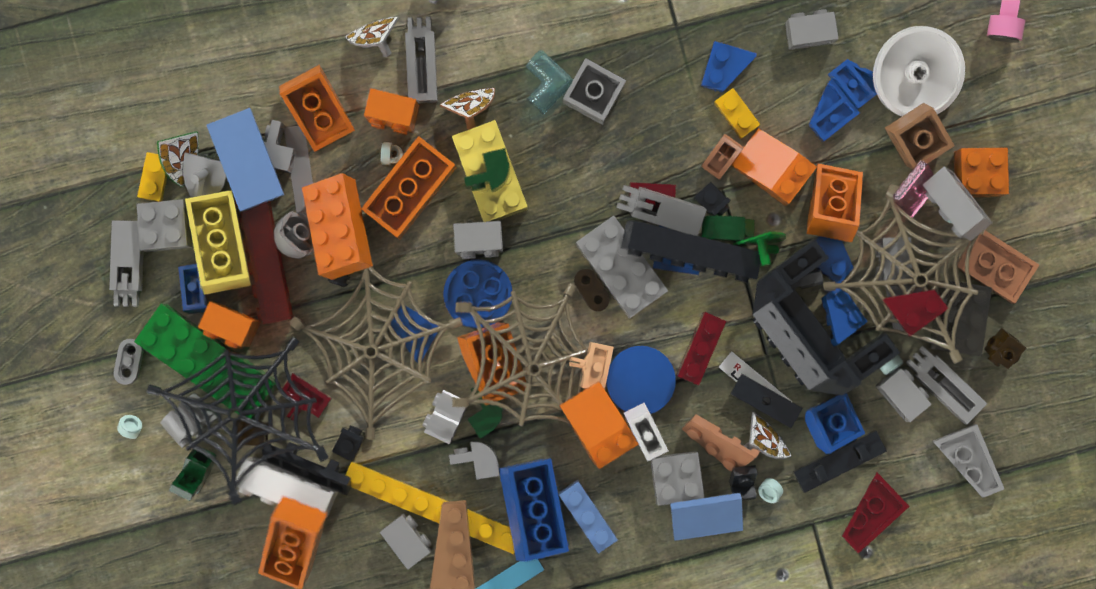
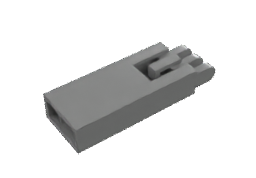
[405,16,438,103]
[616,185,707,236]
[109,221,144,307]
[906,346,987,424]

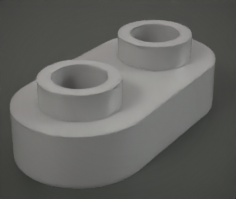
[114,339,144,385]

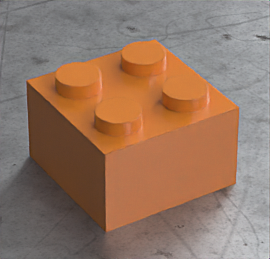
[364,88,420,135]
[954,148,1009,197]
[198,301,261,349]

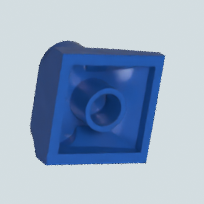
[805,393,865,454]

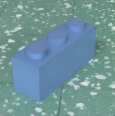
[559,480,618,553]

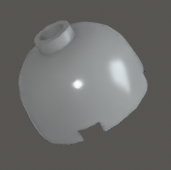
[274,211,314,259]

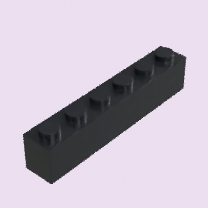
[621,220,761,283]

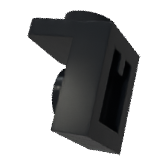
[694,182,731,216]
[332,425,365,462]
[729,465,757,501]

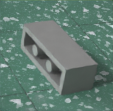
[923,166,993,241]

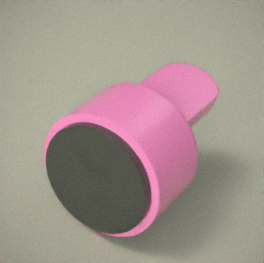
[987,0,1026,43]

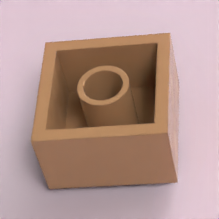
[885,103,954,171]

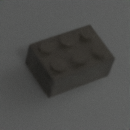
[929,280,992,357]

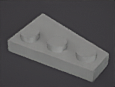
[933,424,1004,498]

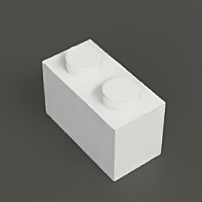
[624,403,668,461]

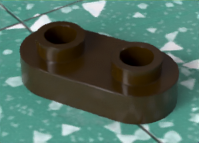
[574,269,610,312]

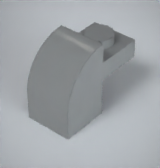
[264,120,297,174]
[449,441,500,479]

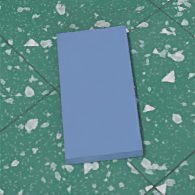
[206,108,285,212]

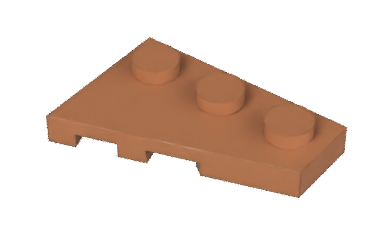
[682,414,760,472]

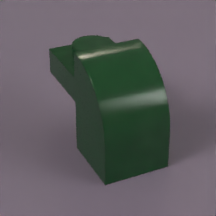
[464,148,510,192]
[702,216,755,242]
[468,387,503,439]
[169,446,217,501]

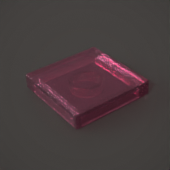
[893,160,934,218]

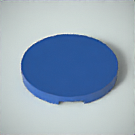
[443,260,513,329]
[606,346,676,414]

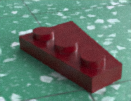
[842,472,910,554]

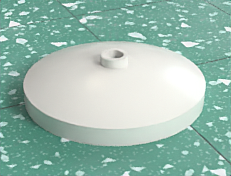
[873,26,965,116]

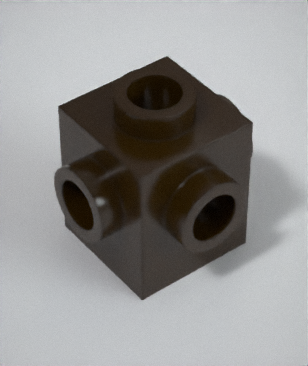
[984,328,1026,369]

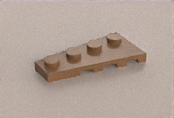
[430,500,476,589]

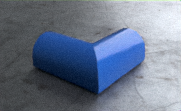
[178,264,207,314]

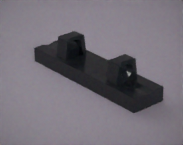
[793,430,887,493]
[262,442,351,496]

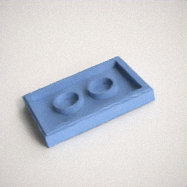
[670,493,743,541]

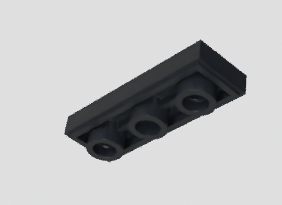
[730,373,803,428]

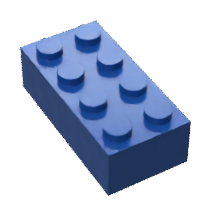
[499,459,569,562]

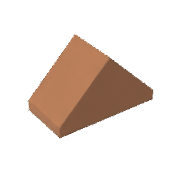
[701,134,744,180]

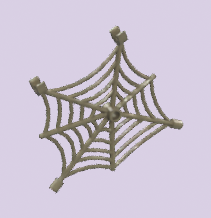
[823,183,985,364]
[289,267,463,440]
[452,283,588,426]

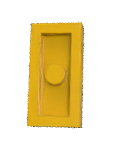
[714,88,760,139]
[137,152,167,202]

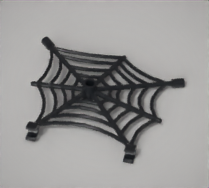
[147,337,329,506]

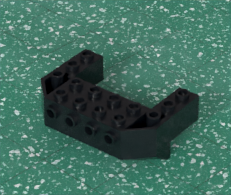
[752,238,900,395]

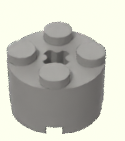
[160,393,217,448]

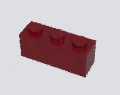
[675,312,727,385]

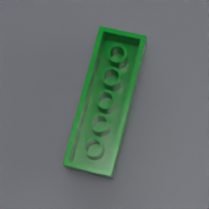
[134,304,280,420]

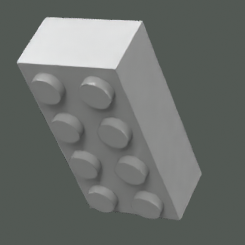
[576,215,668,318]

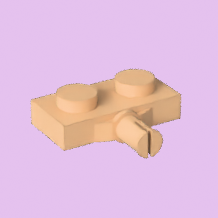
[569,342,614,389]

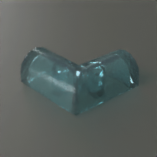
[526,49,574,115]

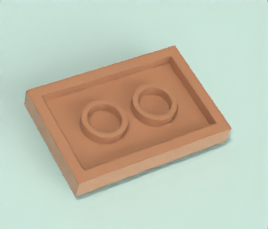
[957,231,1039,304]

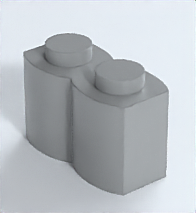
[422,390,467,444]

